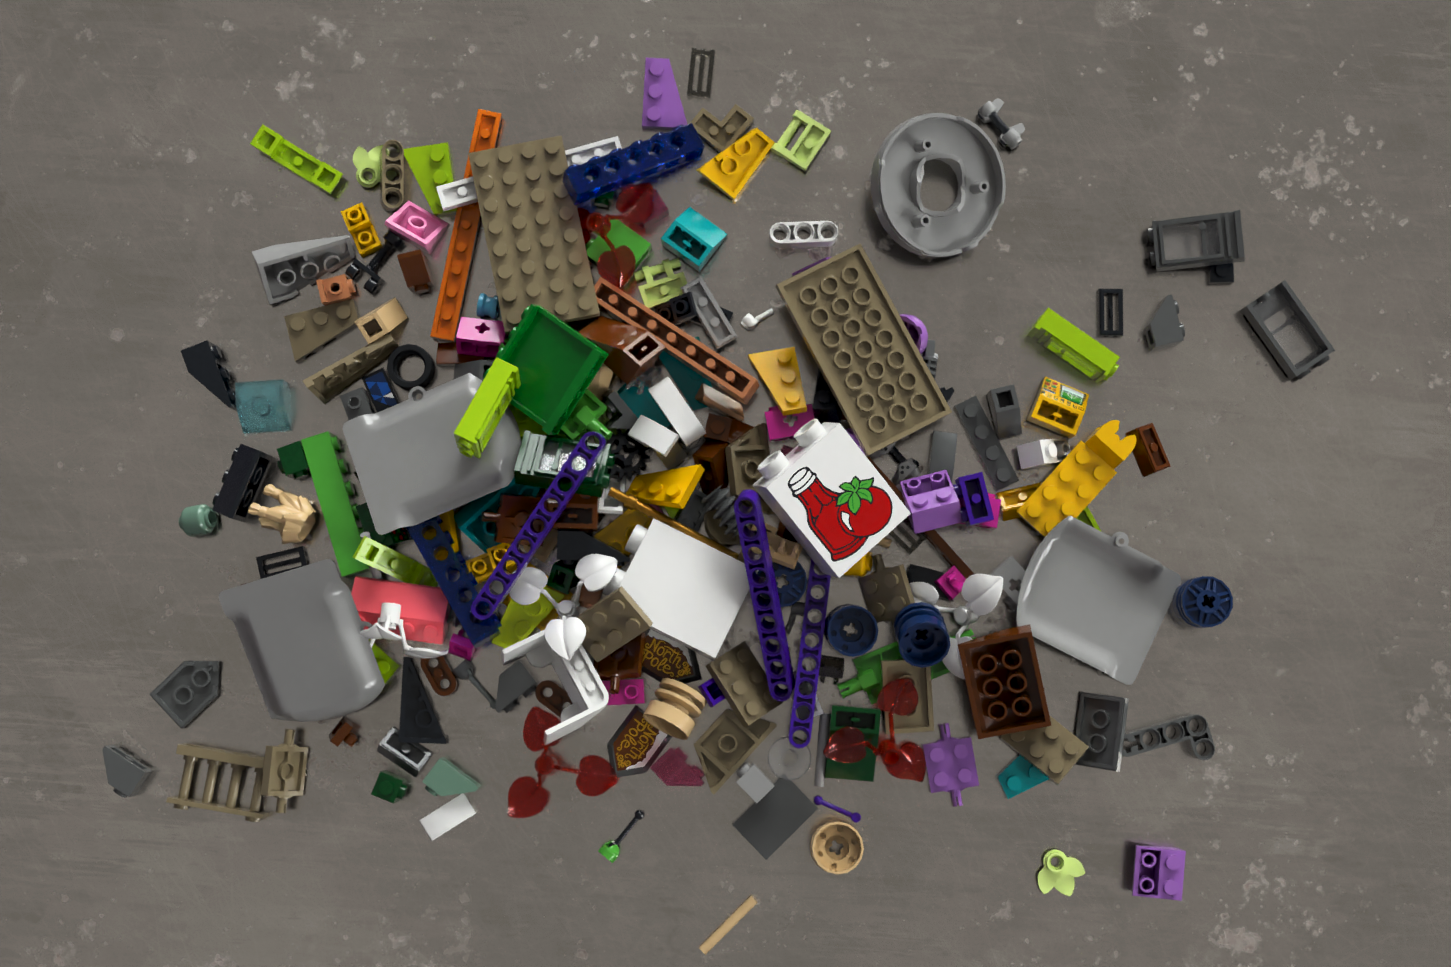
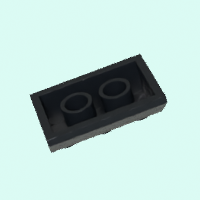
[212,444,273,522]

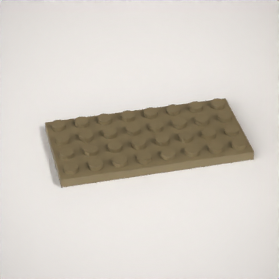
[468,136,600,335]
[775,243,952,457]

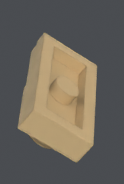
[751,532,803,569]

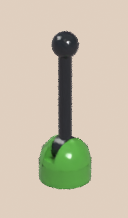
[598,810,644,863]

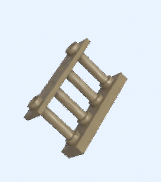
[166,743,269,822]

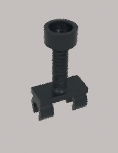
[345,230,404,294]

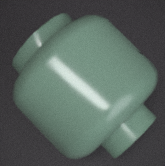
[179,504,217,537]

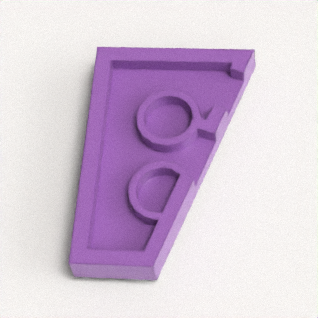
[642,58,689,131]

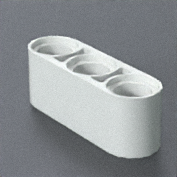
[769,221,838,249]
[648,376,706,447]

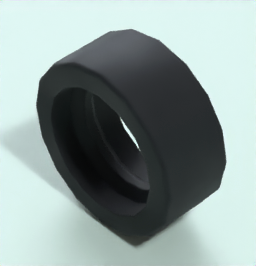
[387,344,435,390]

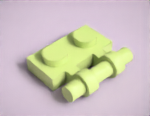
[633,258,687,309]

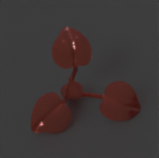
[577,183,655,288]
[823,678,926,782]
[508,707,618,818]

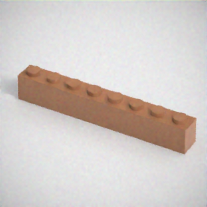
[594,277,760,405]

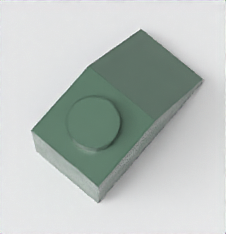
[422,757,481,796]

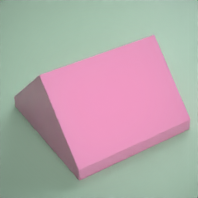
[384,201,449,255]

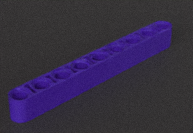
[471,432,606,620]
[734,489,795,702]
[788,559,831,749]

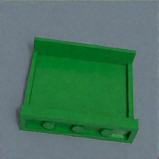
[483,304,609,435]

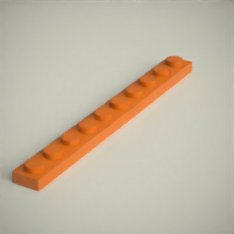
[430,109,502,342]

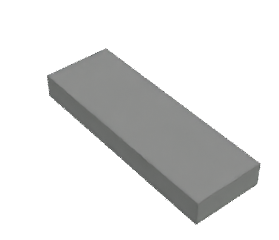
[681,276,738,349]

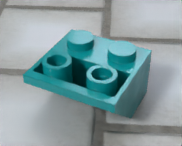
[661,207,728,272]

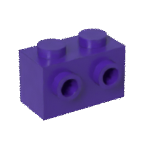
[953,472,994,527]

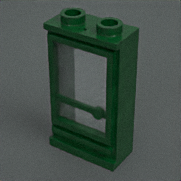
[514,430,615,498]

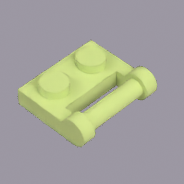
[771,110,831,172]

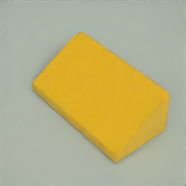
[996,482,1042,521]

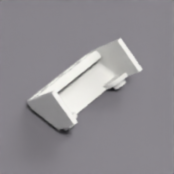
[501,629,609,745]

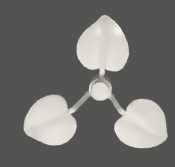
[509,554,618,661]
[909,574,1003,679]
[359,603,448,659]

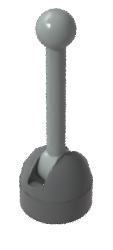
[452,659,496,709]

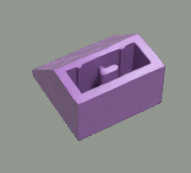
[900,470,962,534]
[1132,845,1186,901]

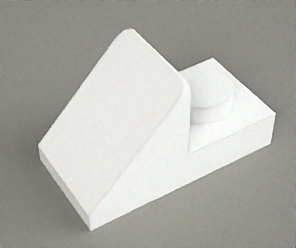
[598,475,626,514]

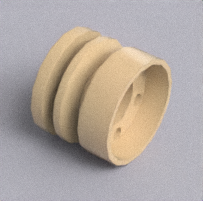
[643,678,707,740]
[809,822,864,874]

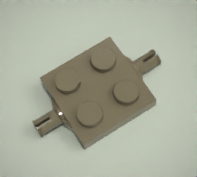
[859,554,915,627]
[260,729,308,813]

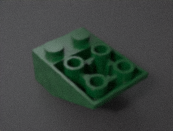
[825,705,881,782]

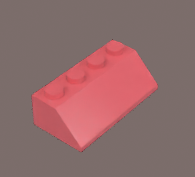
[351,576,451,644]

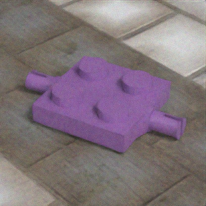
[923,723,979,807]

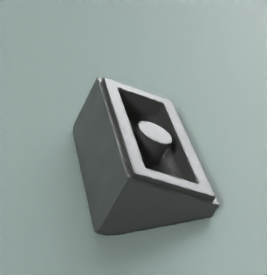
[377,727,433,777]

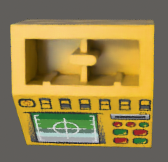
[1027,377,1089,439]

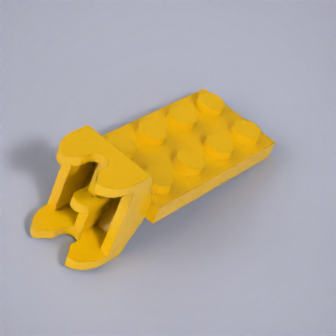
[1016,420,1136,538]

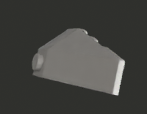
[252,235,355,305]

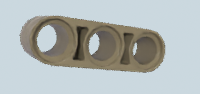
[380,140,404,212]

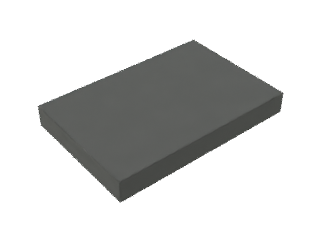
[1075,692,1129,772]
[732,773,818,860]

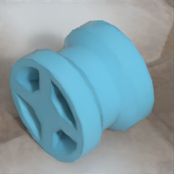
[477,293,500,319]

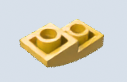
[341,202,383,258]
[465,543,516,585]

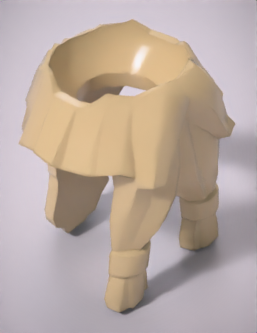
[248,484,316,544]

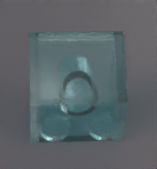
[235,379,292,434]

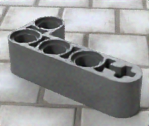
[1122,714,1215,760]

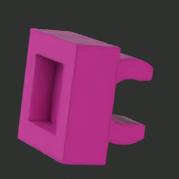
[934,565,966,600]
[448,629,476,661]

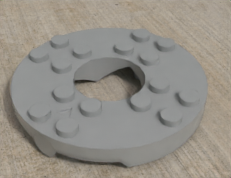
[871,113,1006,258]

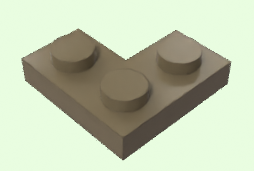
[688,104,754,152]

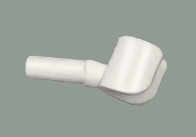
[741,308,774,330]

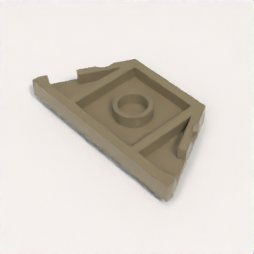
[725,423,775,515]
[694,709,777,794]

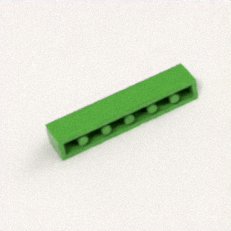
[301,431,370,578]

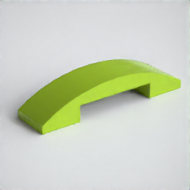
[250,124,343,194]
[353,536,442,587]

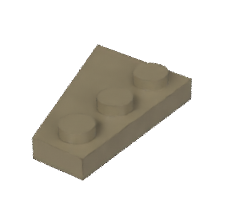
[284,299,359,363]

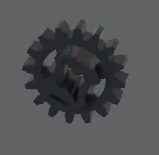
[606,429,650,480]

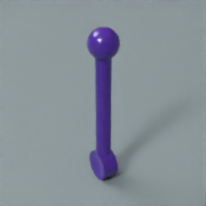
[814,796,861,822]

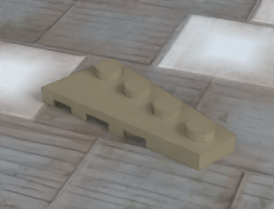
[303,333,399,404]

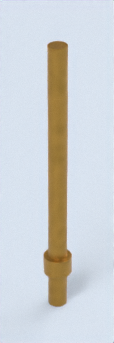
[607,487,739,559]

